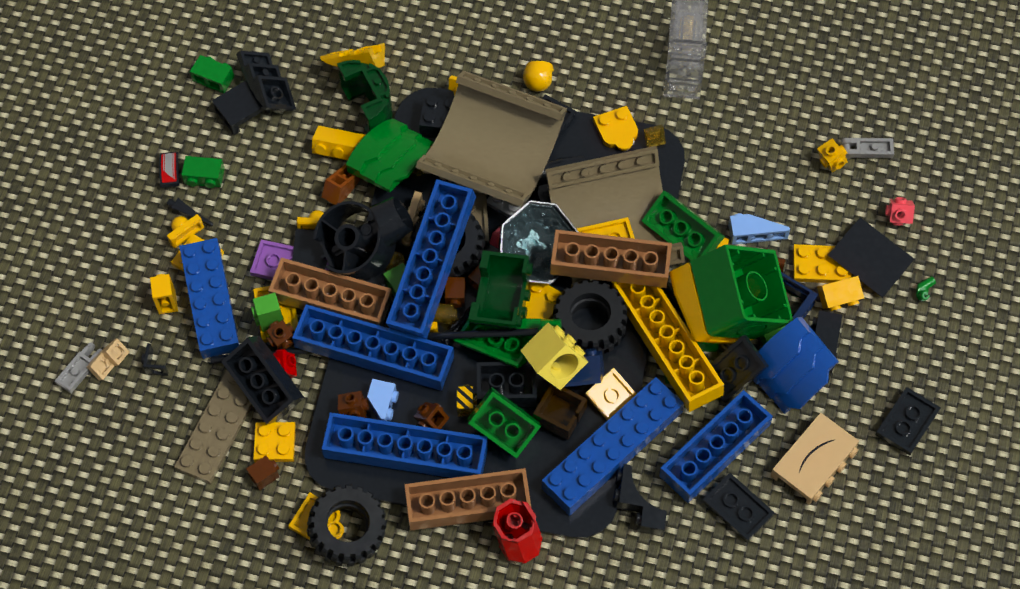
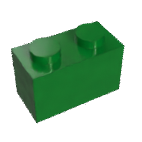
[190,55,234,94]
[182,156,225,188]

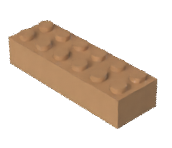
[550,230,672,288]
[268,257,392,326]
[405,468,531,531]

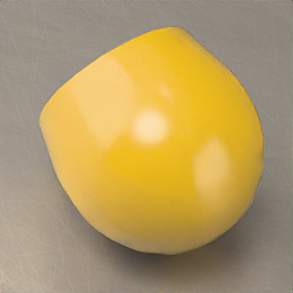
[523,61,554,92]

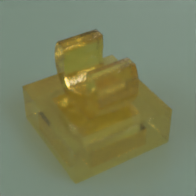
[644,124,666,147]

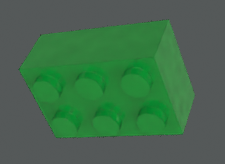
[467,387,541,458]

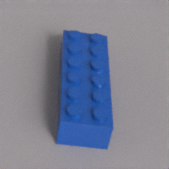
[179,238,240,359]
[659,390,773,503]

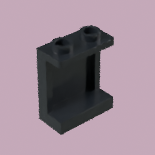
[212,80,271,135]

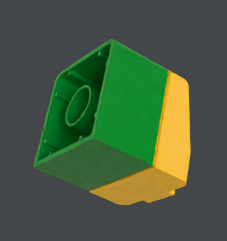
[669,245,793,344]

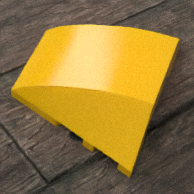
[320,43,385,68]

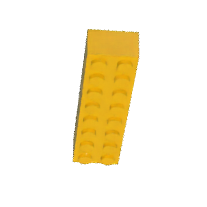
[612,282,724,412]

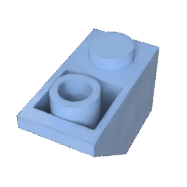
[367,379,399,421]

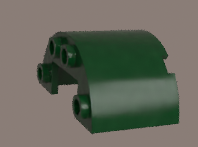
[337,60,393,133]
[468,250,533,329]

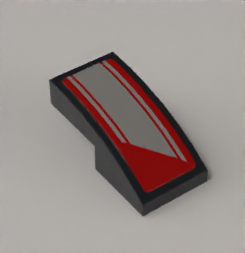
[159,152,180,188]

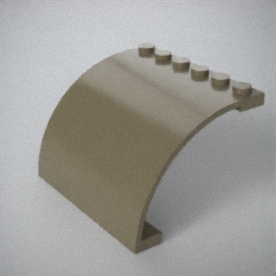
[416,70,567,207]
[545,146,685,284]

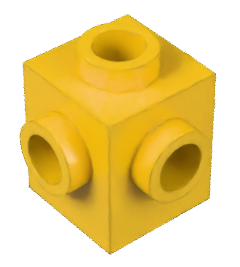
[817,138,848,173]

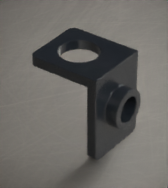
[141,343,169,376]

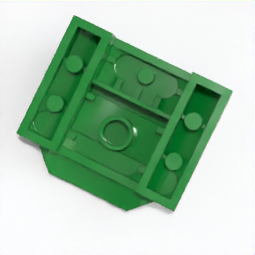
[346,119,434,192]

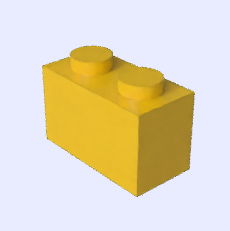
[150,274,178,315]
[817,276,864,311]

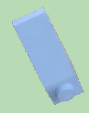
[728,213,790,245]

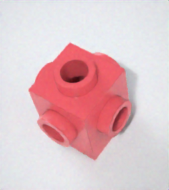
[885,197,915,226]

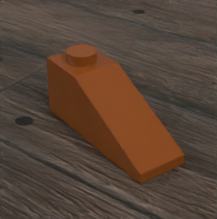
[322,164,361,205]

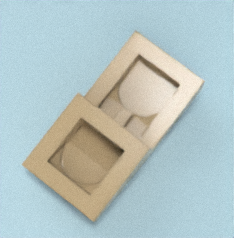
[87,338,130,381]

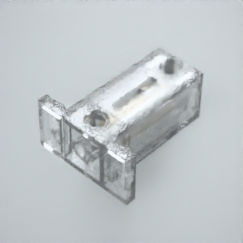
[663,0,708,99]

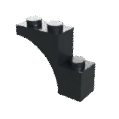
[613,464,667,536]

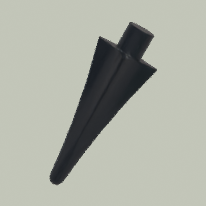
[167,198,213,226]

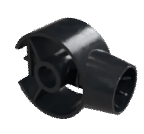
[313,197,414,280]

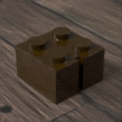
[533,384,587,440]

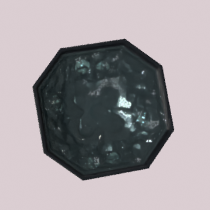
[499,200,578,285]

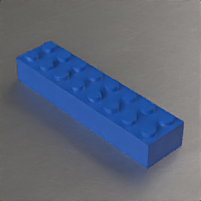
[386,179,476,339]
[292,304,454,391]
[541,377,684,516]
[322,412,488,478]

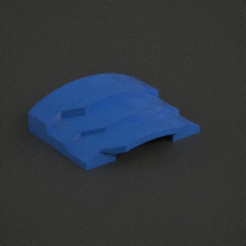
[753,317,839,414]

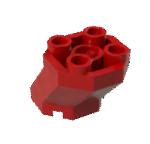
[492,498,542,564]

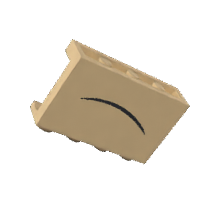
[770,413,859,505]

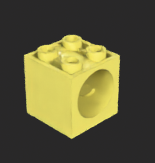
[520,323,588,390]

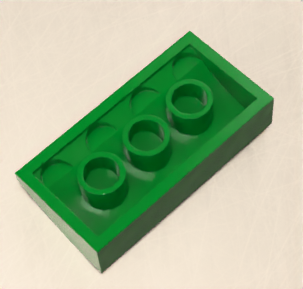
[642,190,725,261]
[454,320,534,368]

